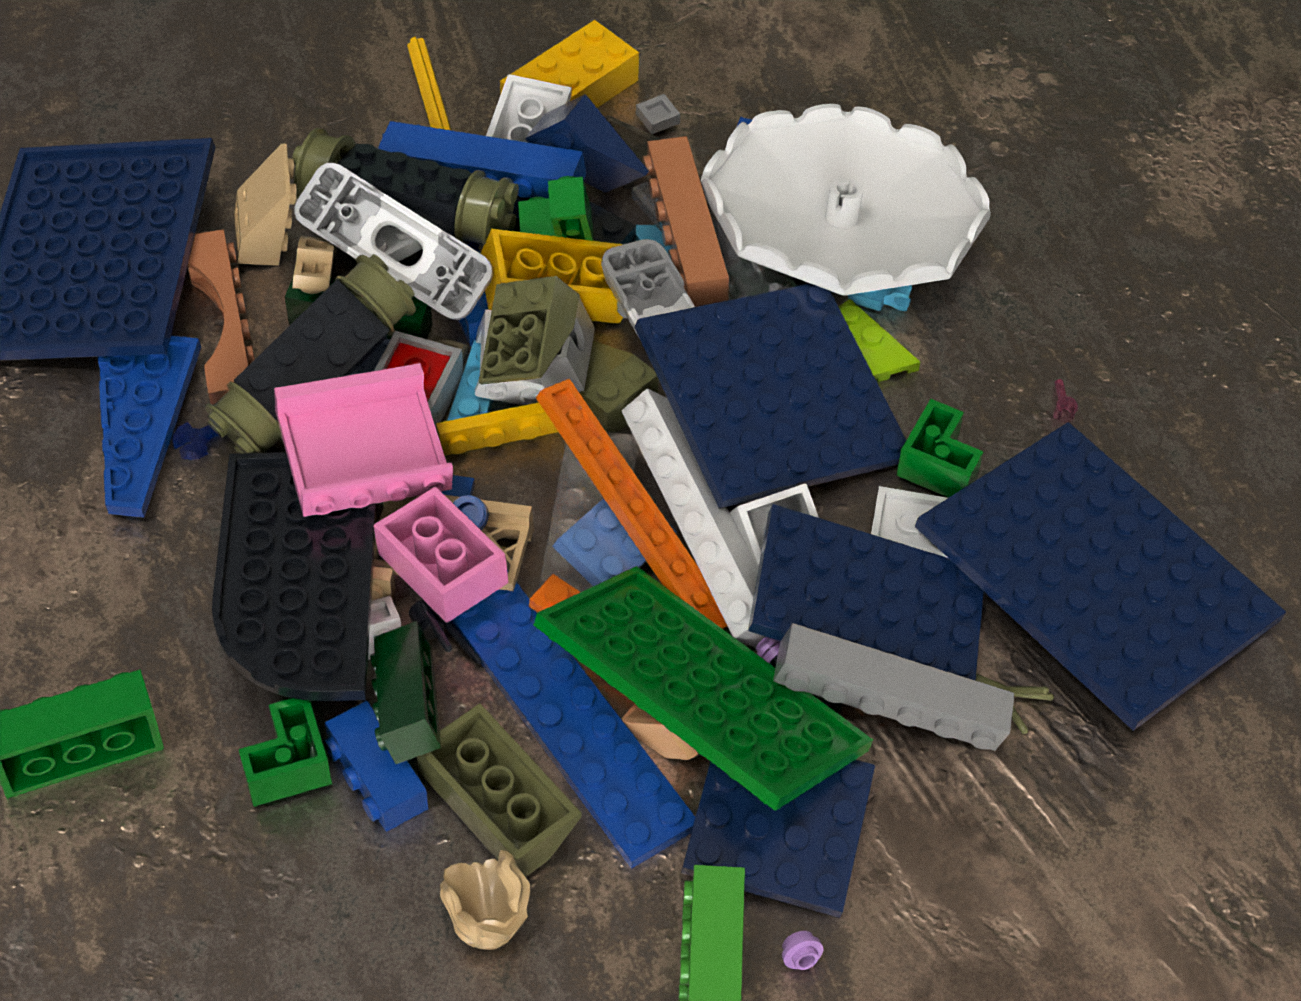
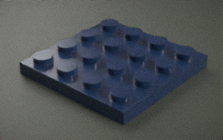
[681,760,875,918]

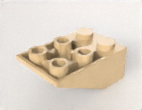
[234,144,296,266]

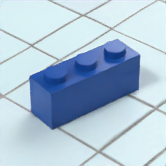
[323,701,428,832]

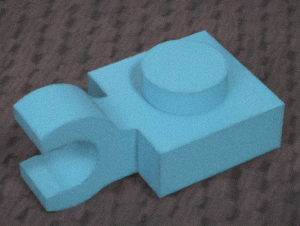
[848,285,912,312]

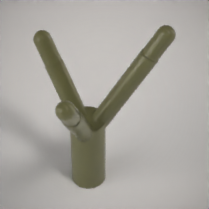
[976,673,1054,734]

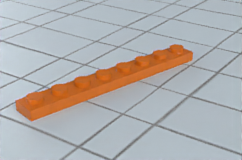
[536,378,729,630]

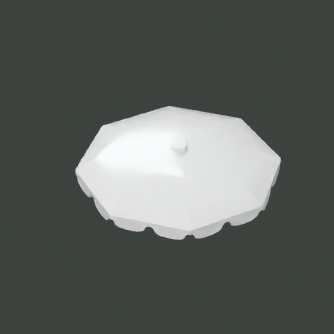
[700,104,991,296]

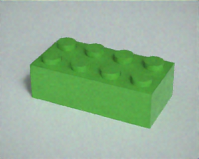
[678,865,745,1001]

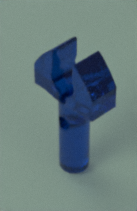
[172,422,218,460]

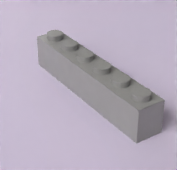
[773,623,1015,751]

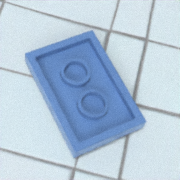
[552,498,677,586]

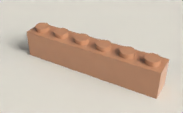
[642,136,729,307]

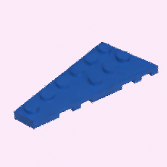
[98,336,202,518]

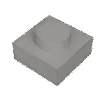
[636,94,680,134]

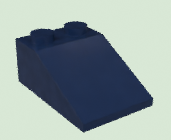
[525,94,649,193]

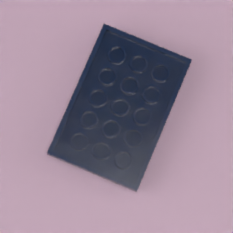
[748,504,984,681]

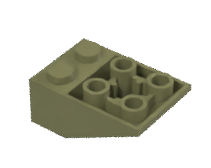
[478,276,580,385]

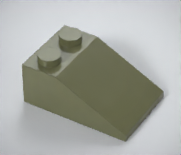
[579,341,659,438]

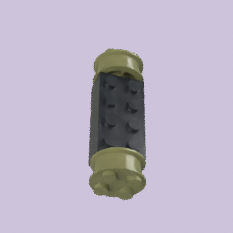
[292,128,519,246]
[204,254,416,453]

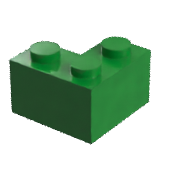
[518,176,594,241]
[896,399,984,497]
[238,698,332,807]

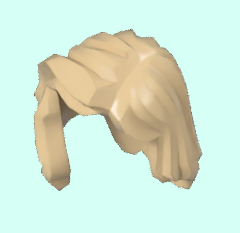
[440,850,530,950]

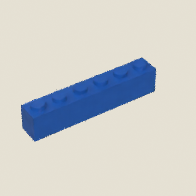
[378,121,586,198]

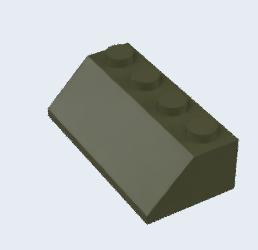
[417,703,582,877]

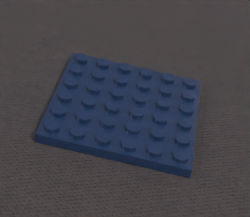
[634,284,906,508]

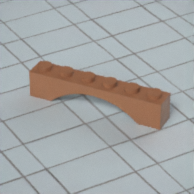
[188,229,255,405]

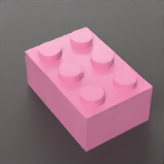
[373,486,508,623]

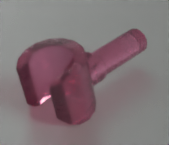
[1053,379,1078,420]

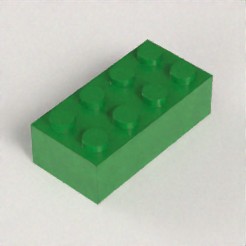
[0,669,164,799]

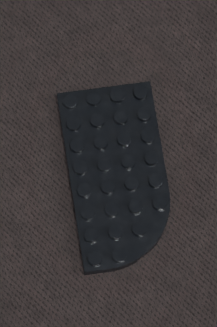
[212,452,377,701]

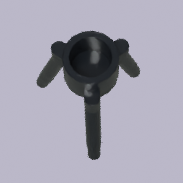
[409,600,482,665]

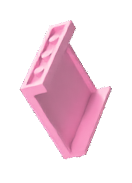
[274,363,453,517]

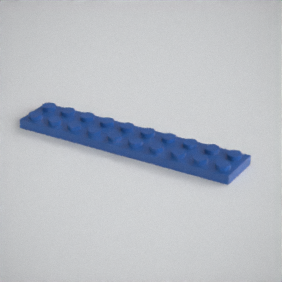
[451,570,695,869]

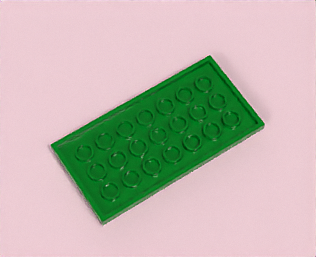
[533,566,873,811]

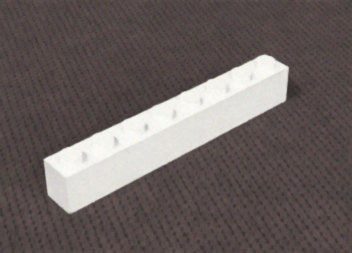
[621,388,765,648]

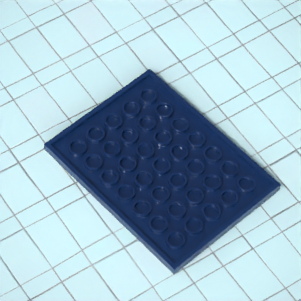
[0,138,216,360]
[915,422,1286,731]

